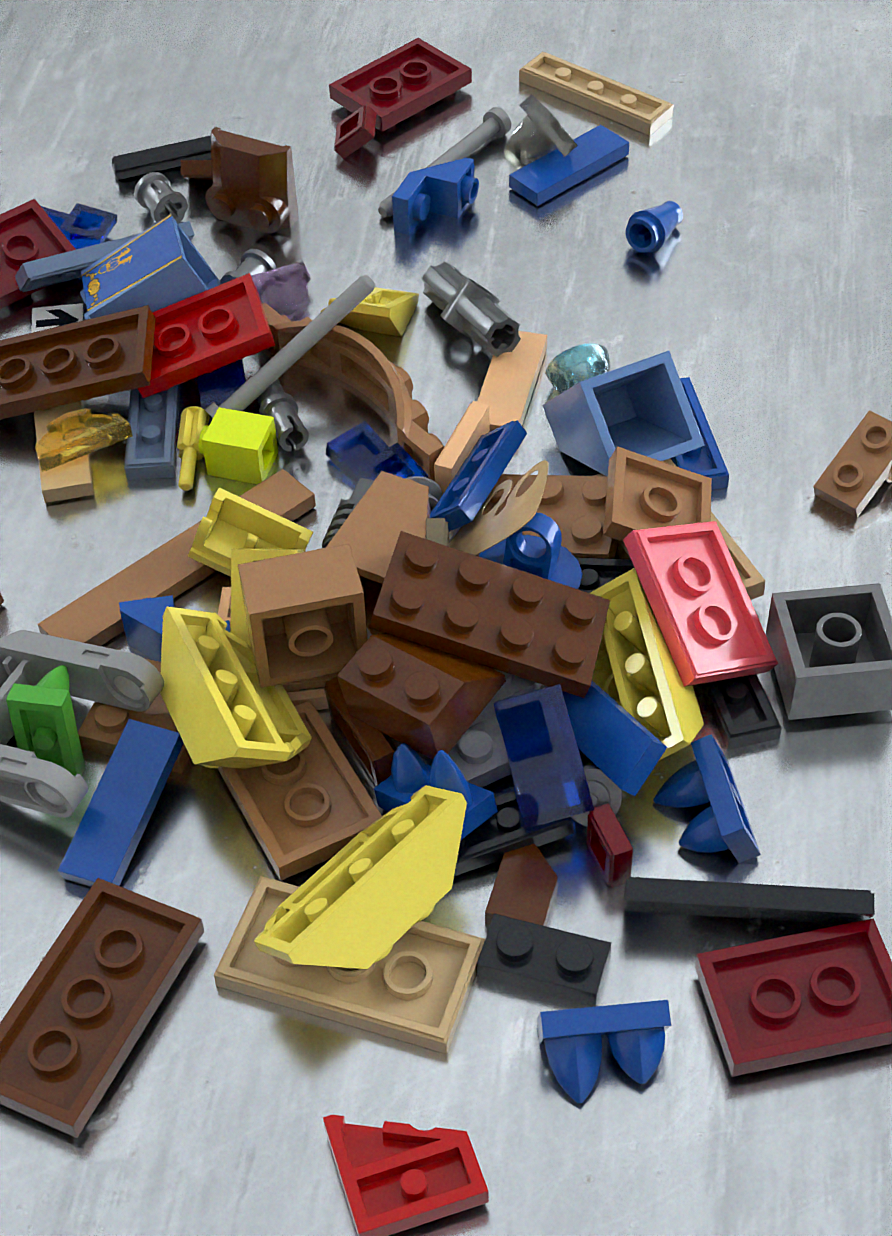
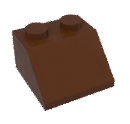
[337,633,506,760]

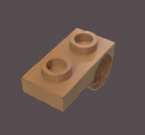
[813,410,892,518]

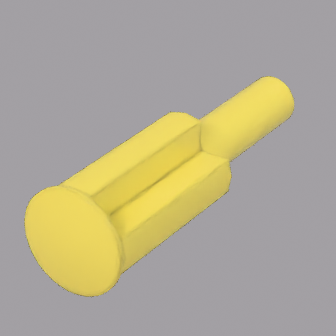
[177,406,210,491]

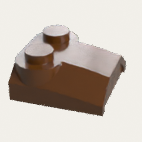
[205,127,299,233]

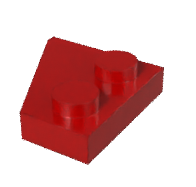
[323,1115,489,1236]

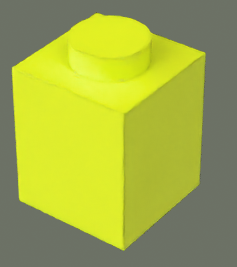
[198,407,278,485]

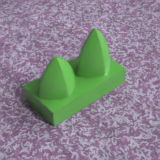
[6,665,86,776]

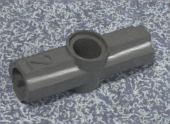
[422,261,521,357]

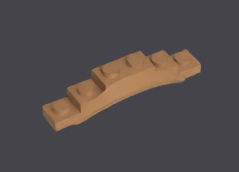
[262,303,444,481]

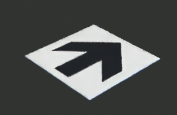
[31,303,83,333]

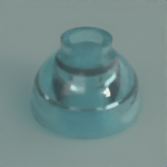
[545,343,610,393]

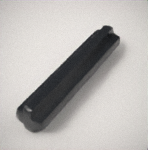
[112,135,211,181]

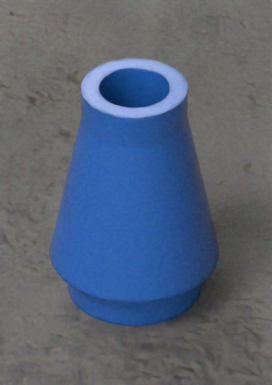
[625,201,683,253]

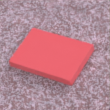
[623,521,778,687]

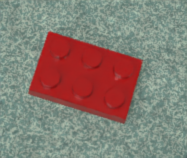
[137,273,275,398]

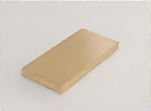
[214,876,485,1054]

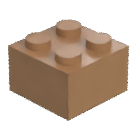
[238,544,368,688]

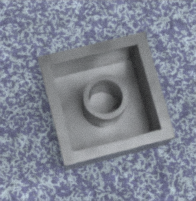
[766,583,892,720]

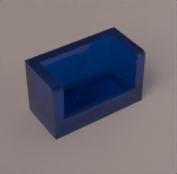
[494,684,594,828]

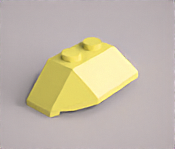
[590,568,704,760]
[160,606,312,769]
[254,785,467,969]

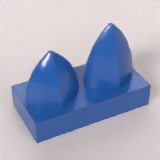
[653,734,761,863]
[373,743,498,840]
[537,1000,672,1104]

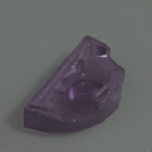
[251,261,311,315]

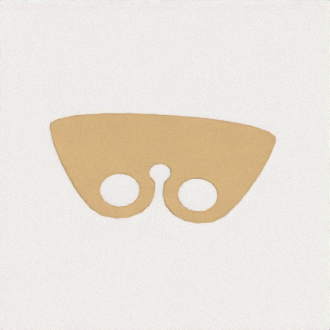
[449,460,549,555]

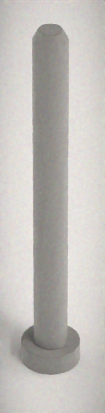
[378,107,512,217]
[205,275,375,418]

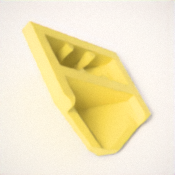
[321,287,419,337]

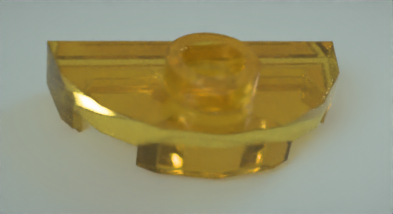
[35,408,133,472]

